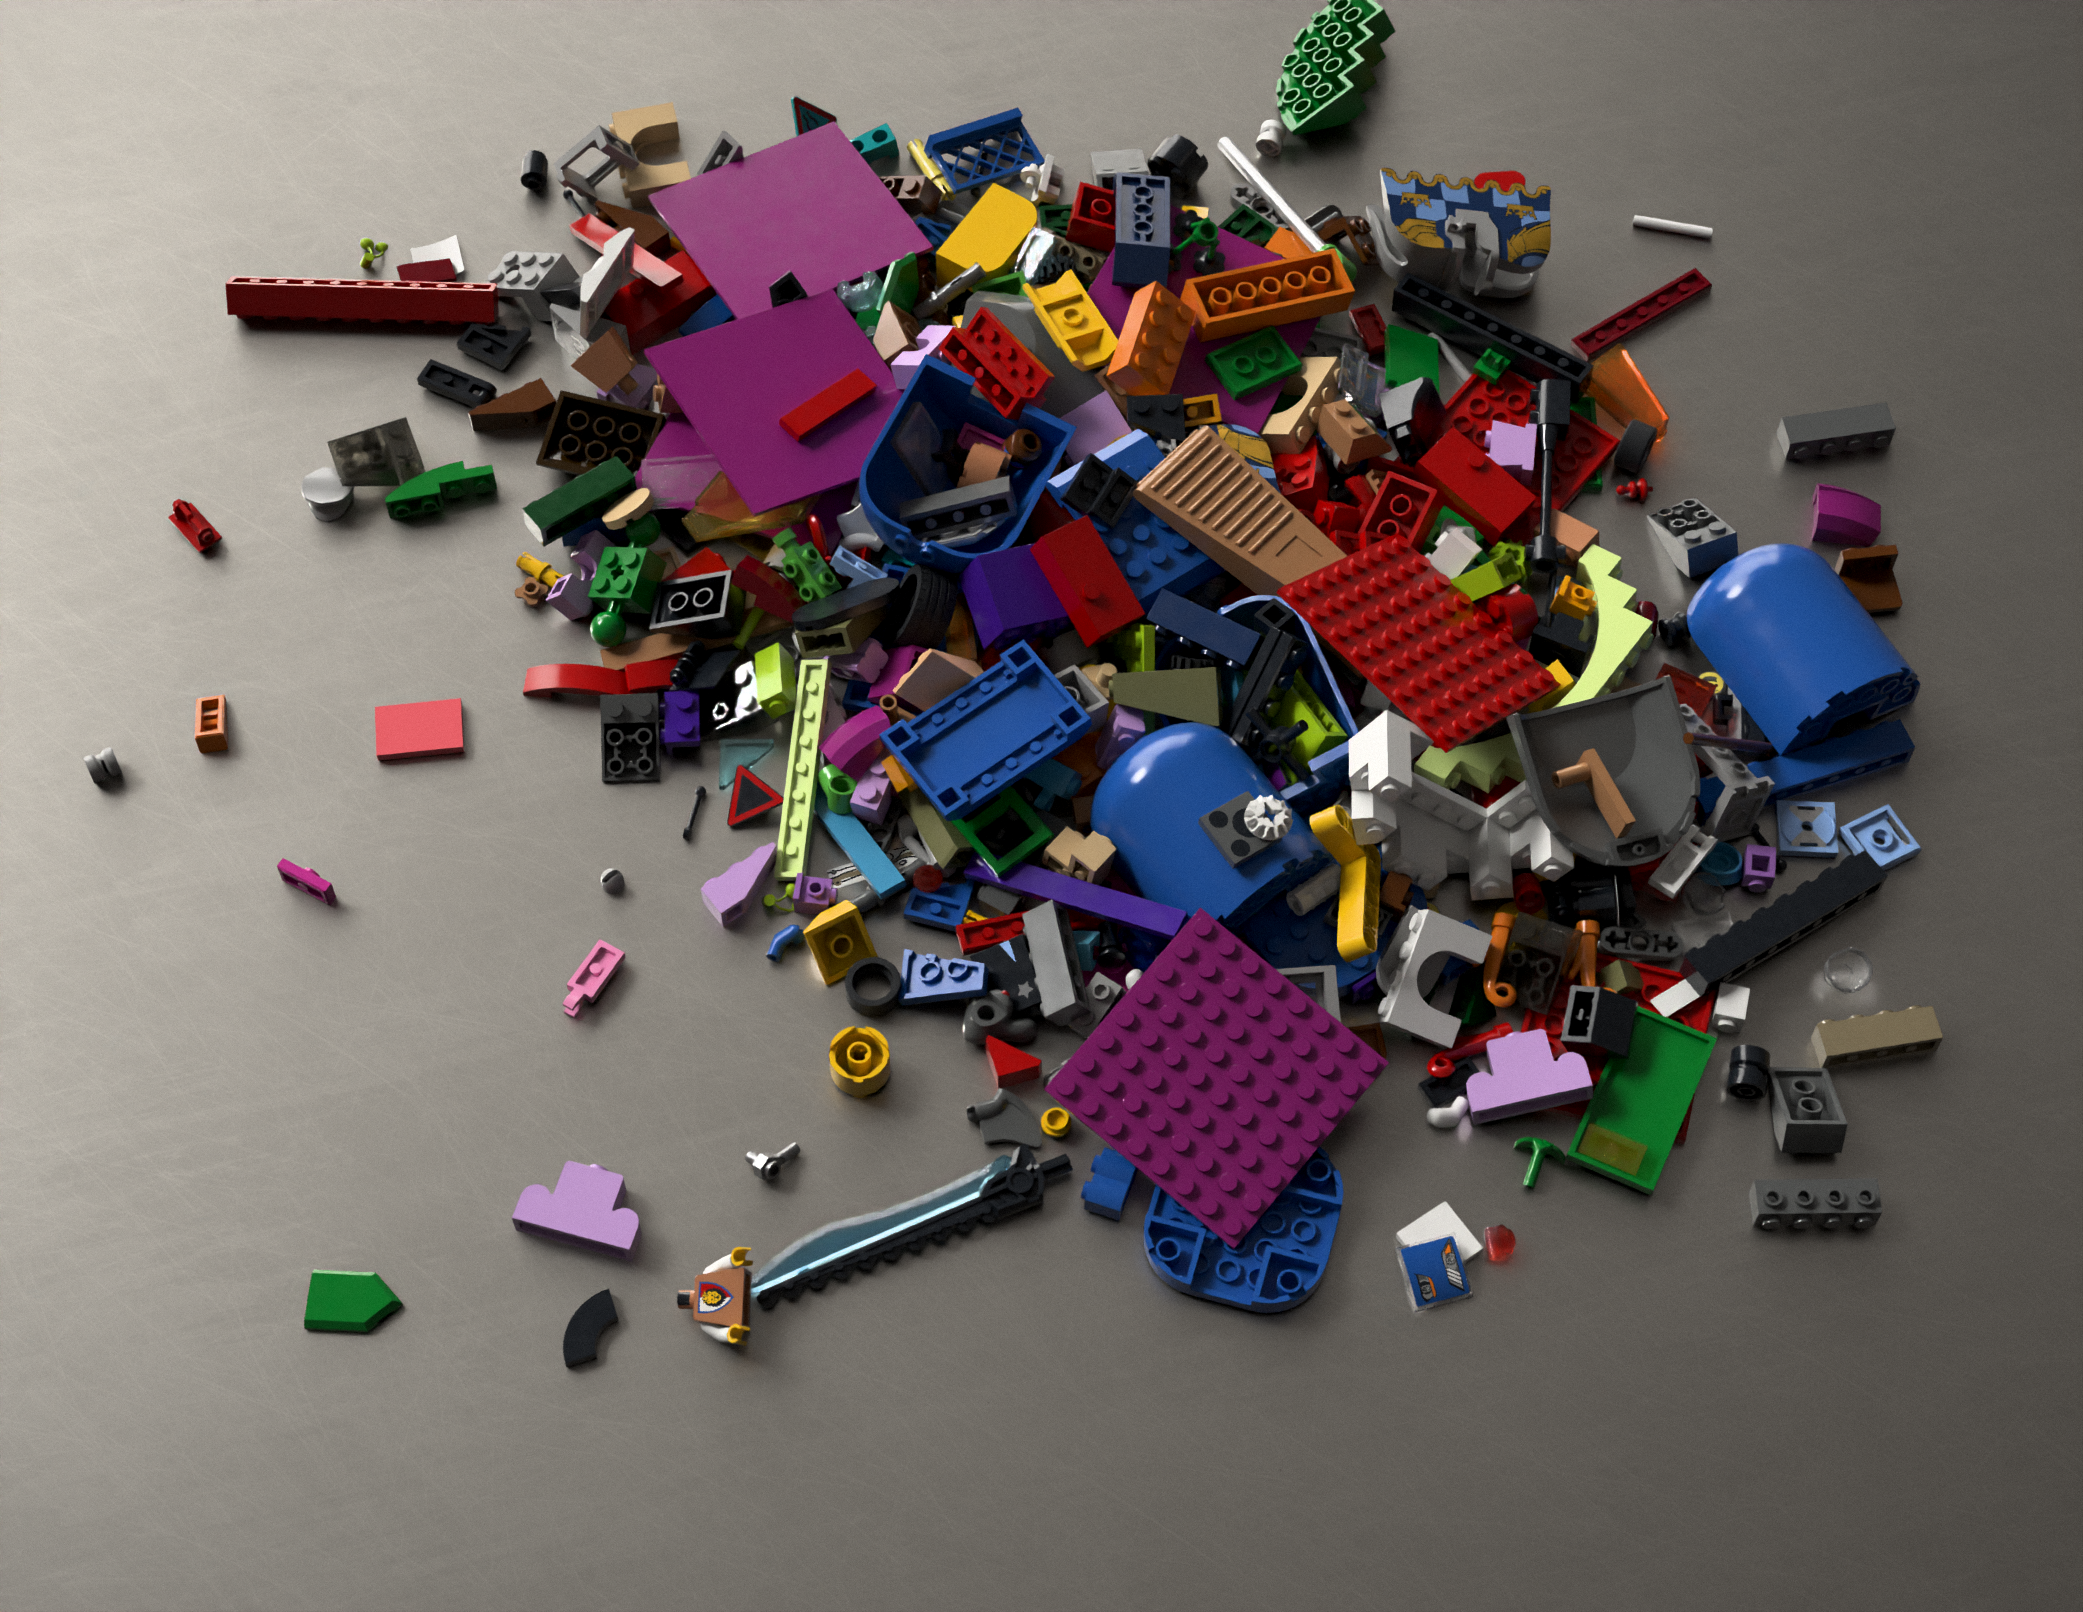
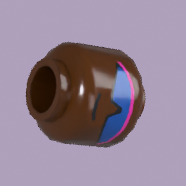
[1001,428,1043,470]

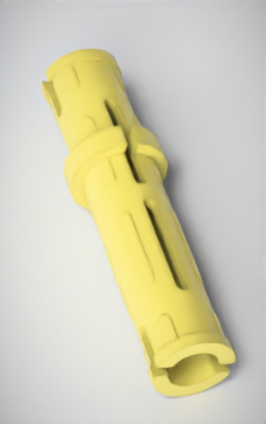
[907,139,956,201]

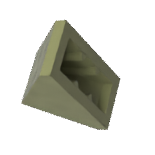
[1596,959,1646,994]

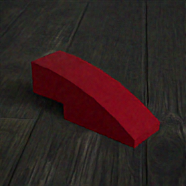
[731,555,808,623]

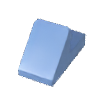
[829,546,888,589]

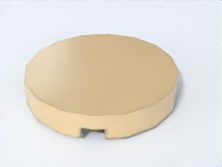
[602,488,654,530]

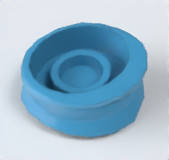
[1694,842,1743,885]

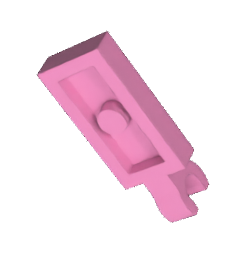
[562,939,625,1018]

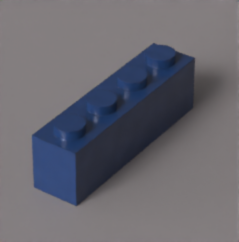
[1146,588,1265,672]

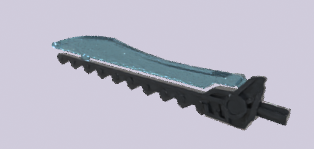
[751,1143,1073,1307]

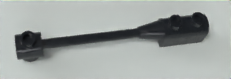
[1524,379,1571,574]

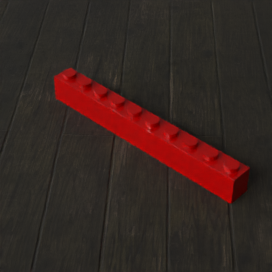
[225,276,499,325]

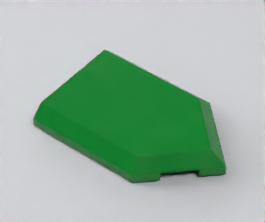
[876,252,919,315]
[304,1269,403,1333]

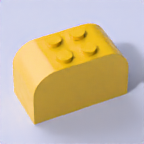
[936,183,1037,292]

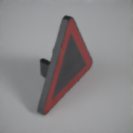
[727,764,784,827]

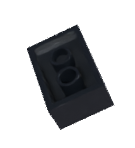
[649,570,747,639]

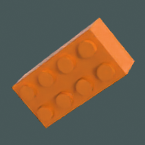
[1106,281,1196,396]

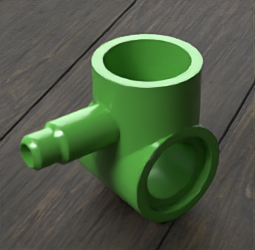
[817,764,858,814]

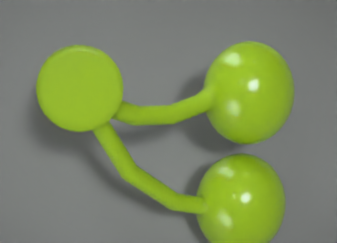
[360,238,388,269]
[761,883,797,913]

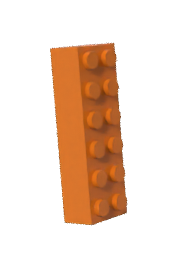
[1180,248,1355,343]

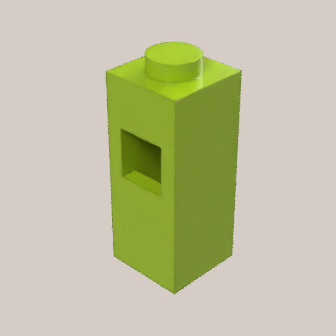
[755,642,797,719]

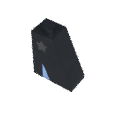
[970,934,1042,1017]

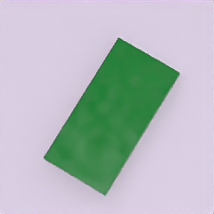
[1565,1006,1717,1195]

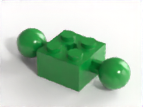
[588,512,667,647]

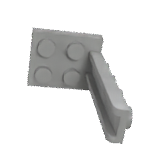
[1680,703,1775,843]

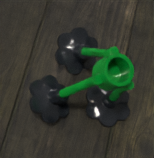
[1168,210,1225,276]

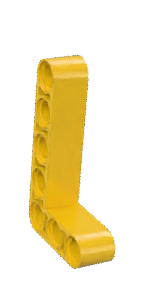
[1310,804,1381,962]

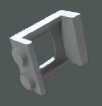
[554,125,640,202]

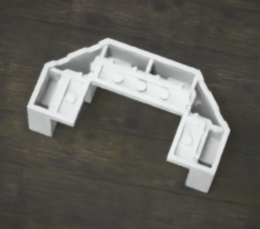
[1349,710,1574,900]

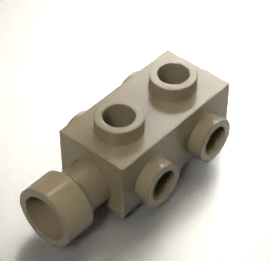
[1039,227,1109,281]

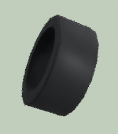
[845,957,901,1017]

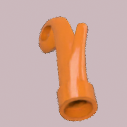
[1472,913,1518,1007]
[1568,920,1617,993]

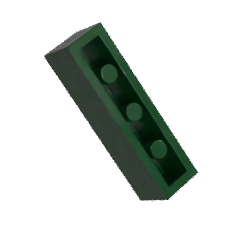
[522,456,637,547]

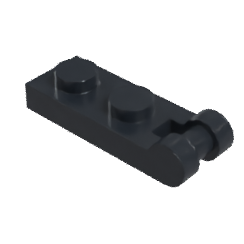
[417,359,497,409]

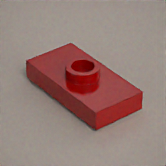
[1349,303,1387,356]

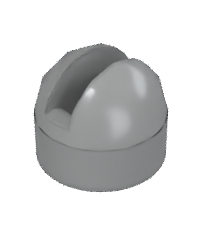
[600,868,625,894]

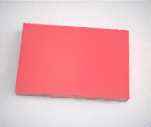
[375,698,464,761]

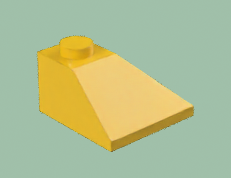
[803,900,878,985]

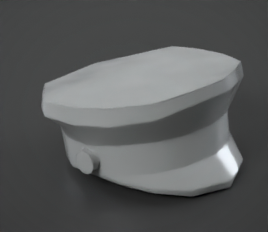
[301,468,355,522]

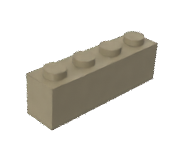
[1811,1005,1943,1068]

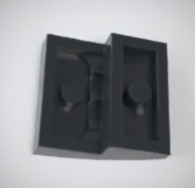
[1060,453,1139,529]

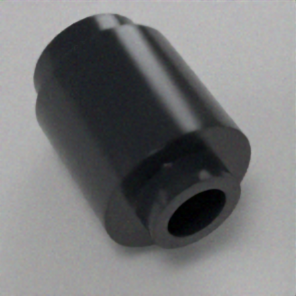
[521,150,548,190]

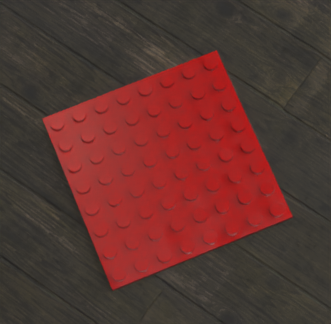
[1276,533,1561,753]

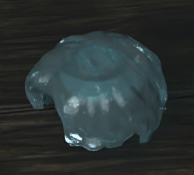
[837,271,883,313]

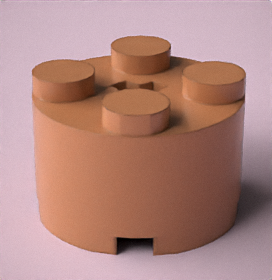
[956,441,1012,489]

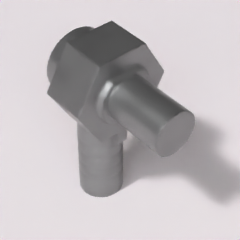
[745,1142,800,1180]

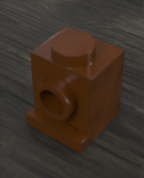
[1379,870,1414,923]

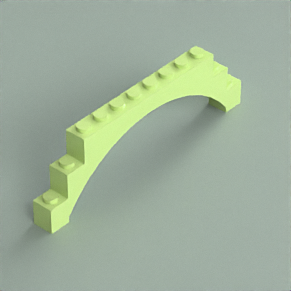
[1414,544,1654,793]

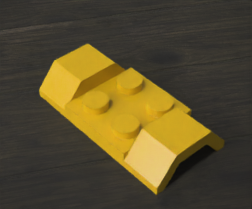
[1022,270,1118,372]

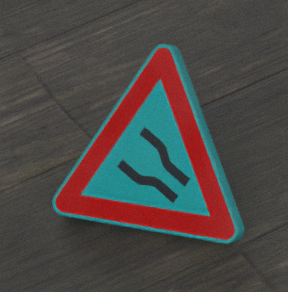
[791,97,837,136]

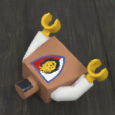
[677,1247,753,1346]

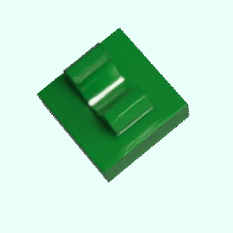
[1473,348,1511,386]

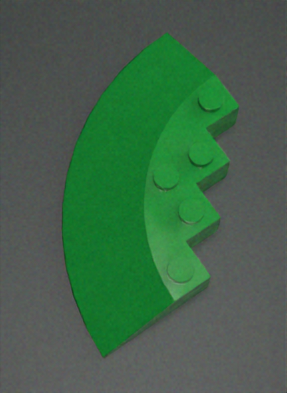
[1276,0,1396,135]

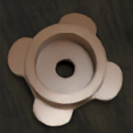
[515,577,549,606]

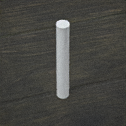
[1633,215,1713,239]

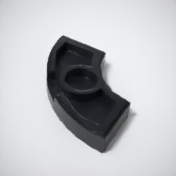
[563,1288,618,1368]

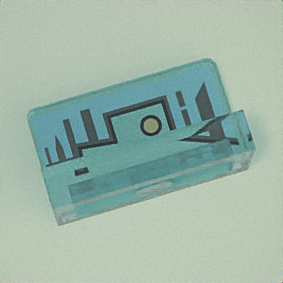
[1008,227,1058,286]

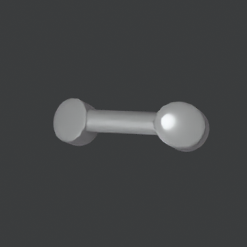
[897,814,956,878]

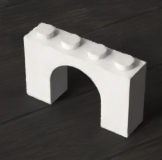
[1378,909,1492,1048]

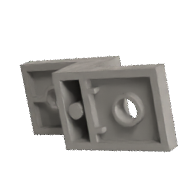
[485,251,621,321]

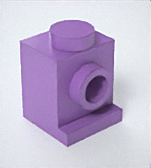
[1741,844,1776,893]
[793,873,838,915]

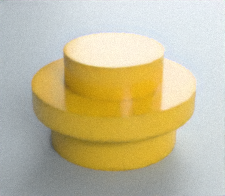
[1041,1107,1071,1137]

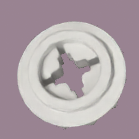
[1244,795,1293,840]

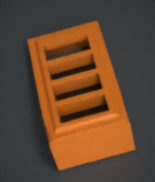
[195,695,228,753]

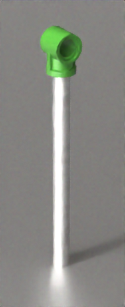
[1218,137,1357,283]

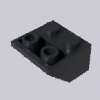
[1561,985,1638,1059]

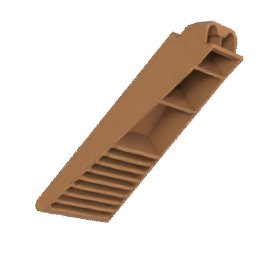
[1133,426,1364,678]

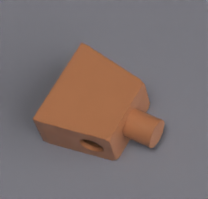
[571,326,639,396]

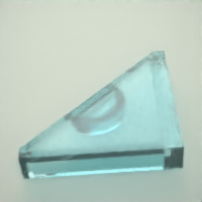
[719,739,774,790]

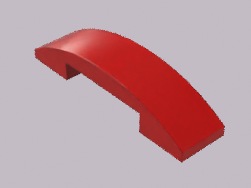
[523,664,638,698]

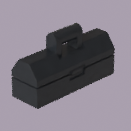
[1713,684,1764,757]

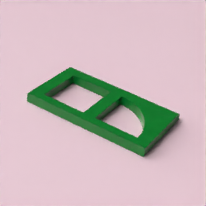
[950,786,1054,878]

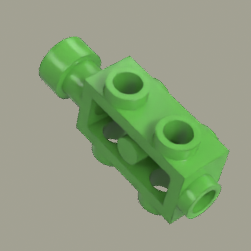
[772,527,842,603]

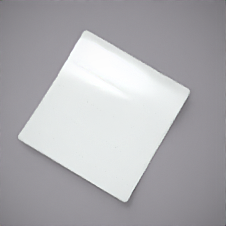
[410,235,464,274]

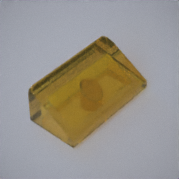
[1578,1122,1648,1176]

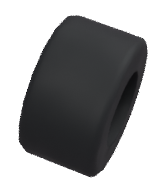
[1614,419,1657,473]

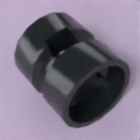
[1726,1045,1771,1101]

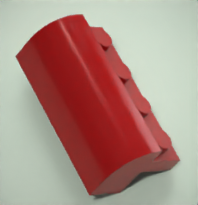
[938,307,1055,420]

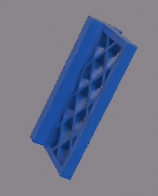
[924,108,1045,194]

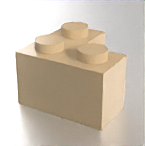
[1042,826,1117,885]

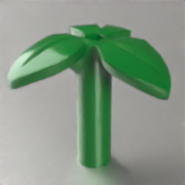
[1514,1137,1566,1189]

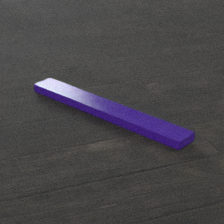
[963,851,1189,940]

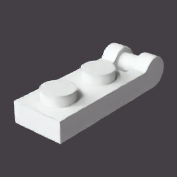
[1648,824,1718,899]

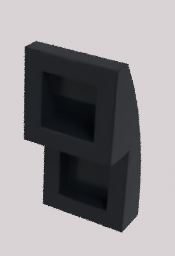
[978,817,1047,865]

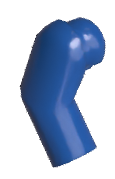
[766,925,805,962]

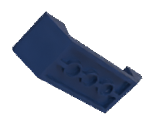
[1112,172,1170,288]

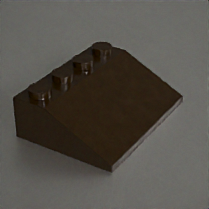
[536,390,666,476]

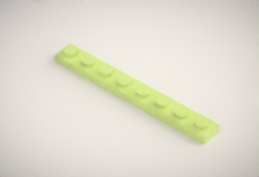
[774,659,832,881]

